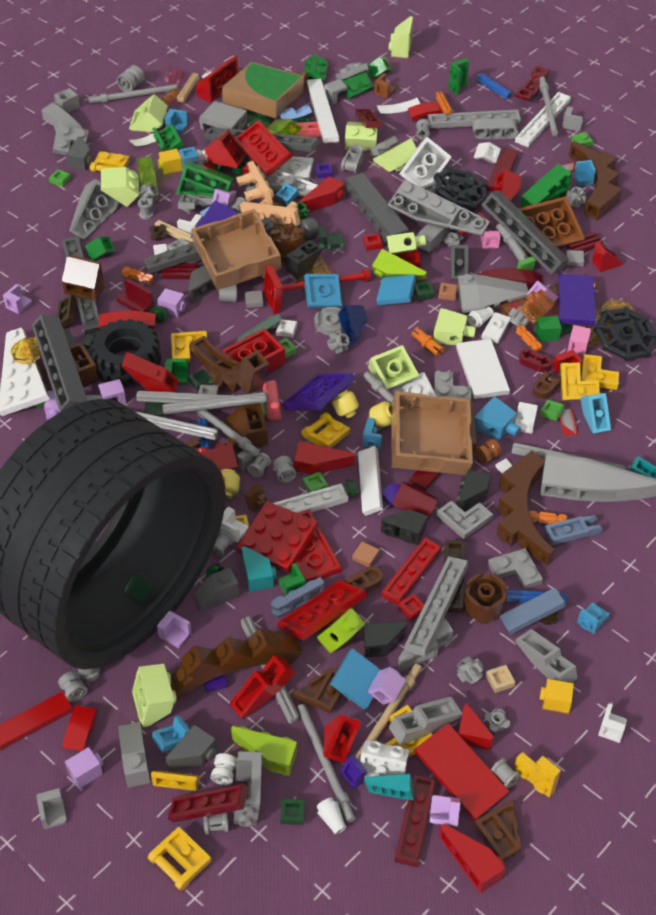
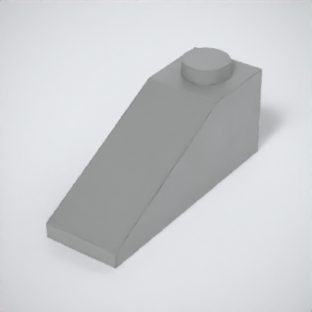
[118,722,150,788]

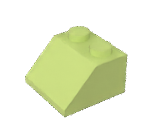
[389,16,413,58]
[129,94,168,132]
[345,122,378,151]
[373,138,416,172]
[101,167,139,207]
[368,345,419,390]
[132,664,176,729]

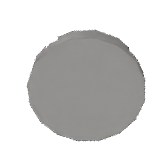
[314,307,349,335]

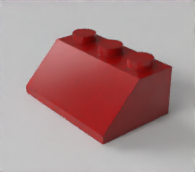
[196,55,238,103]
[204,129,246,168]
[220,328,286,374]

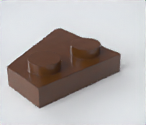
[293,667,342,714]
[474,800,522,862]

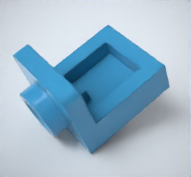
[152,715,189,753]

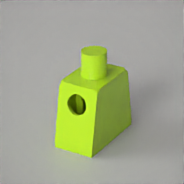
[316,608,365,654]

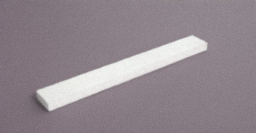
[307,79,339,143]

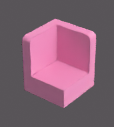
[480,230,501,248]
[568,325,591,356]

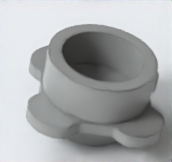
[444,232,463,247]
[484,709,510,732]

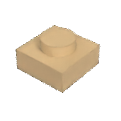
[486,665,515,693]

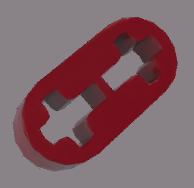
[519,349,552,373]

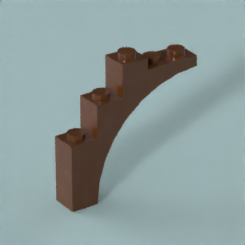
[569,141,622,220]
[189,335,269,394]
[496,450,555,566]
[170,628,303,702]

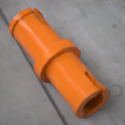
[411,327,444,357]

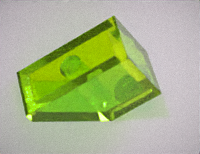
[267,119,301,135]
[136,156,158,190]

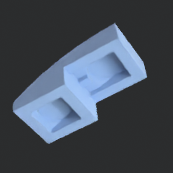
[279,105,312,119]

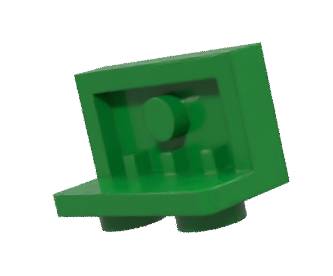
[303,53,328,83]
[448,58,469,95]
[341,71,374,99]
[152,124,184,152]

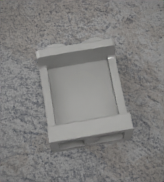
[199,101,247,130]
[233,751,262,827]

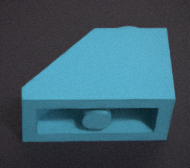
[580,393,611,434]

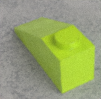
[372,249,427,280]

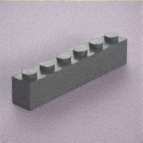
[344,173,409,244]
[482,191,570,275]
[32,314,88,412]

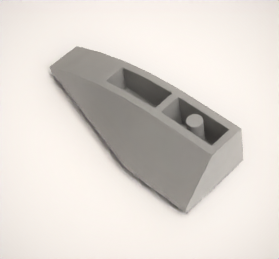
[388,180,490,236]
[540,453,656,502]

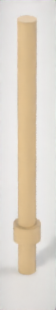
[355,664,422,762]

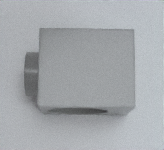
[54,88,80,113]

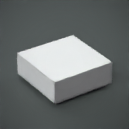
[276,319,297,338]

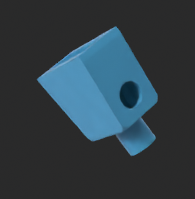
[475,396,521,440]

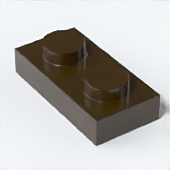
[57,294,76,328]

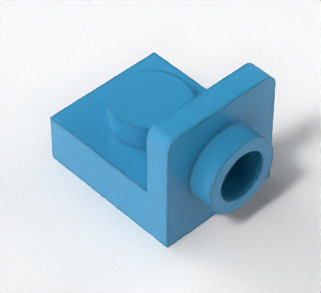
[362,418,382,450]
[577,602,610,634]

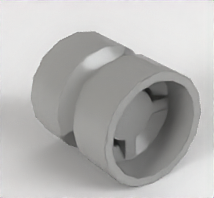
[117,65,145,92]

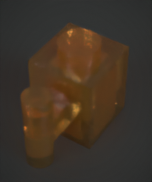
[519,289,555,324]

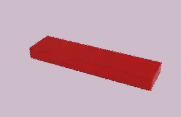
[381,538,442,606]
[0,692,73,750]

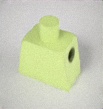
[387,232,426,255]
[434,308,476,345]

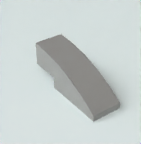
[42,103,83,131]
[417,224,451,252]
[398,618,453,672]
[515,629,577,683]
[389,697,463,745]

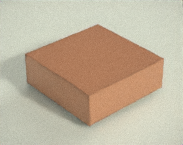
[438,283,458,301]
[352,542,380,567]

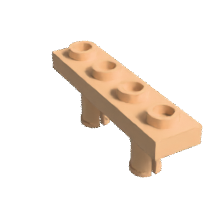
[236,161,274,205]
[240,199,300,227]

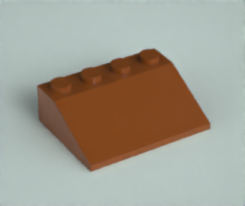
[519,196,585,255]

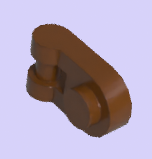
[532,371,561,399]
[345,566,383,593]

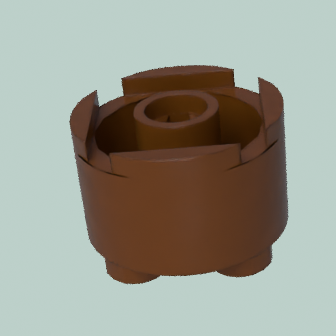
[271,223,305,260]
[463,573,507,624]

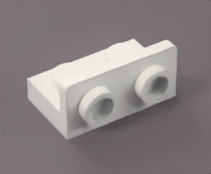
[360,740,409,777]

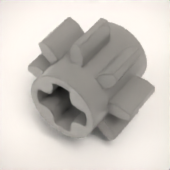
[139,184,158,203]
[567,187,586,207]
[509,306,531,327]
[327,330,350,354]
[456,657,483,684]

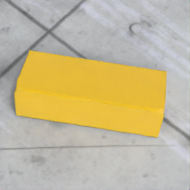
[151,770,201,791]

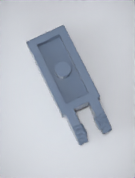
[544,515,603,545]
[271,577,324,618]

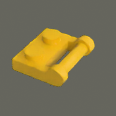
[90,151,130,172]
[301,412,350,448]
[148,827,212,891]

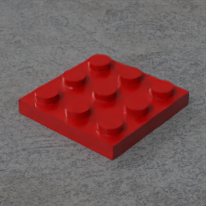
[236,501,319,572]

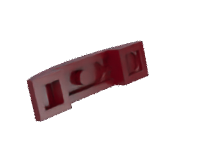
[514,65,550,101]
[477,268,542,289]

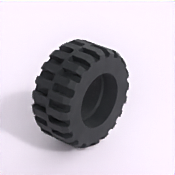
[90,319,161,386]

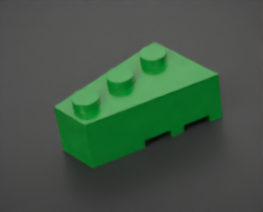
[176,161,234,196]
[520,164,572,208]

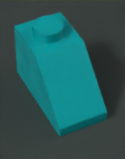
[241,547,277,592]

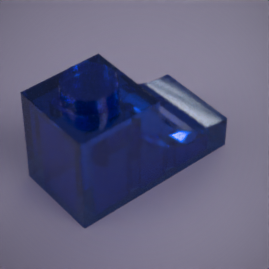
[338,305,368,345]

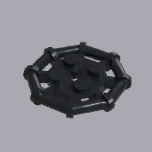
[433,166,488,211]
[593,306,656,362]

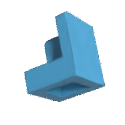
[165,109,188,133]
[179,147,199,170]
[573,160,596,187]
[276,183,299,207]

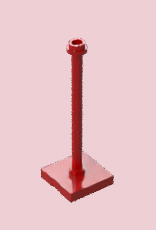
[263,265,371,314]

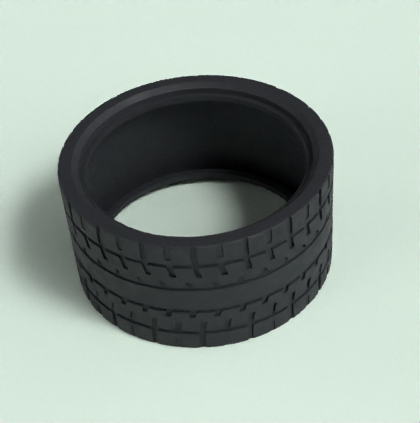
[0,399,226,669]

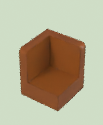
[374,73,396,99]

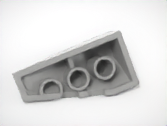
[69,179,119,240]
[458,274,528,313]

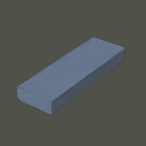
[500,588,566,635]

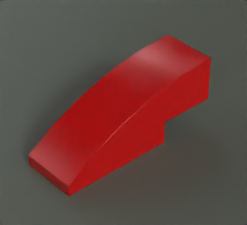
[98,311,156,330]
[229,655,296,719]

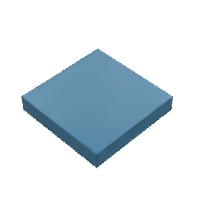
[304,274,342,308]
[376,274,416,305]
[330,648,381,710]

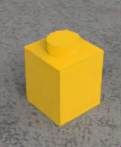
[157,149,182,175]
[539,679,574,713]

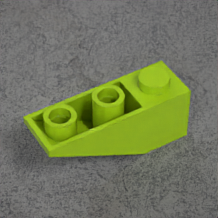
[231,726,297,776]

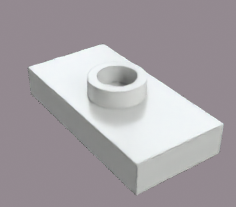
[482,312,511,344]

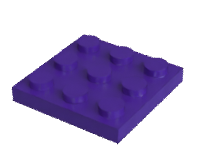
[282,373,355,411]

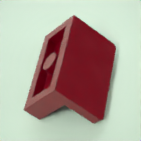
[116,278,154,312]
[392,481,440,521]

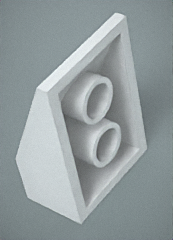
[399,137,451,187]

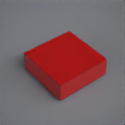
[363,233,383,251]
[398,594,425,621]

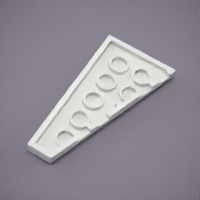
[0,327,50,416]

